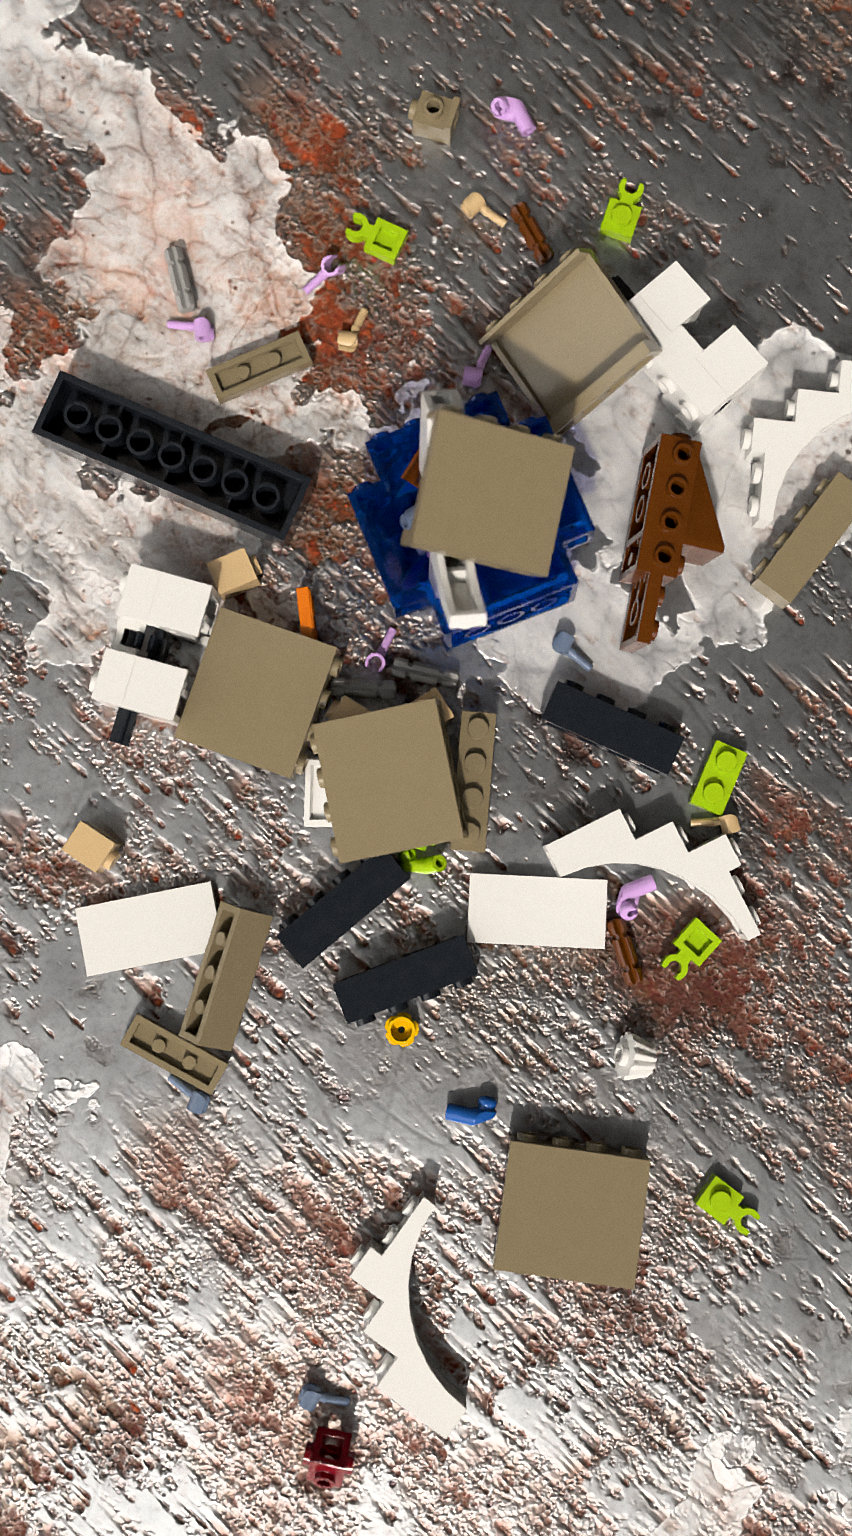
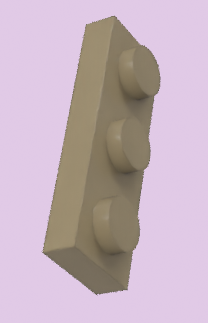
[205,331,312,405]
[120,1012,230,1095]

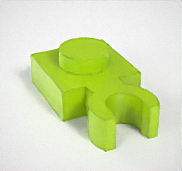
[599,178,644,244]
[345,213,408,265]
[660,917,722,980]
[693,1173,760,1235]

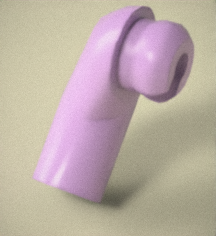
[490,96,536,137]
[615,874,657,920]

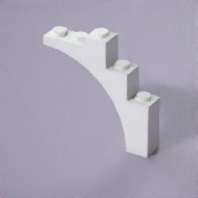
[740,360,852,529]
[419,389,487,629]
[542,809,761,940]
[349,1190,467,1439]

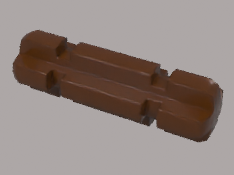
[510,201,554,266]
[606,917,644,985]

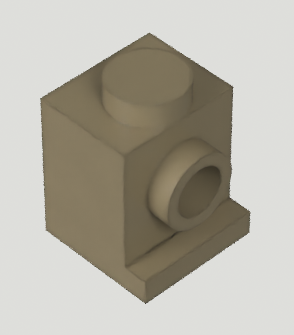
[408,90,461,145]

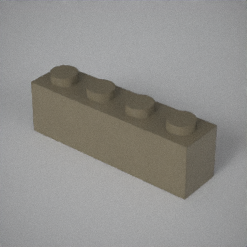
[750,472,852,609]
[449,711,496,853]
[179,901,273,1051]

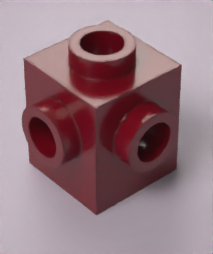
[302,1426,356,1488]

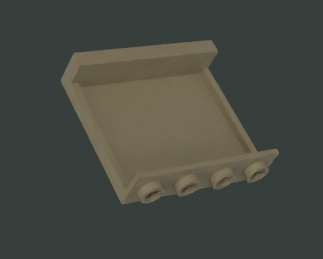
[478,248,662,437]
[400,405,575,577]
[174,607,344,780]
[310,698,469,863]
[492,1131,651,1290]

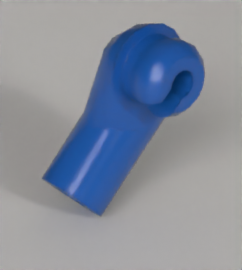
[445,1096,497,1126]

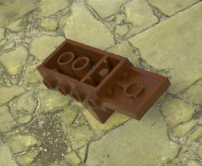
[619,433,725,653]

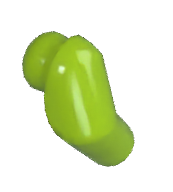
[398,849,447,874]

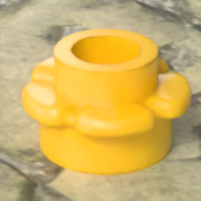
[385,1012,419,1047]

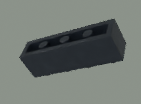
[539,679,685,777]
[276,854,410,969]
[332,933,478,1027]

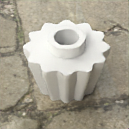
[614,1031,657,1080]

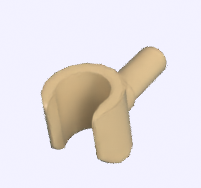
[461,192,507,228]
[337,308,368,352]
[690,814,741,835]

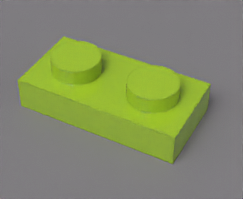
[688,740,748,816]

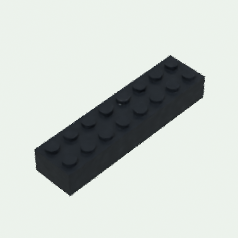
[32,370,315,550]

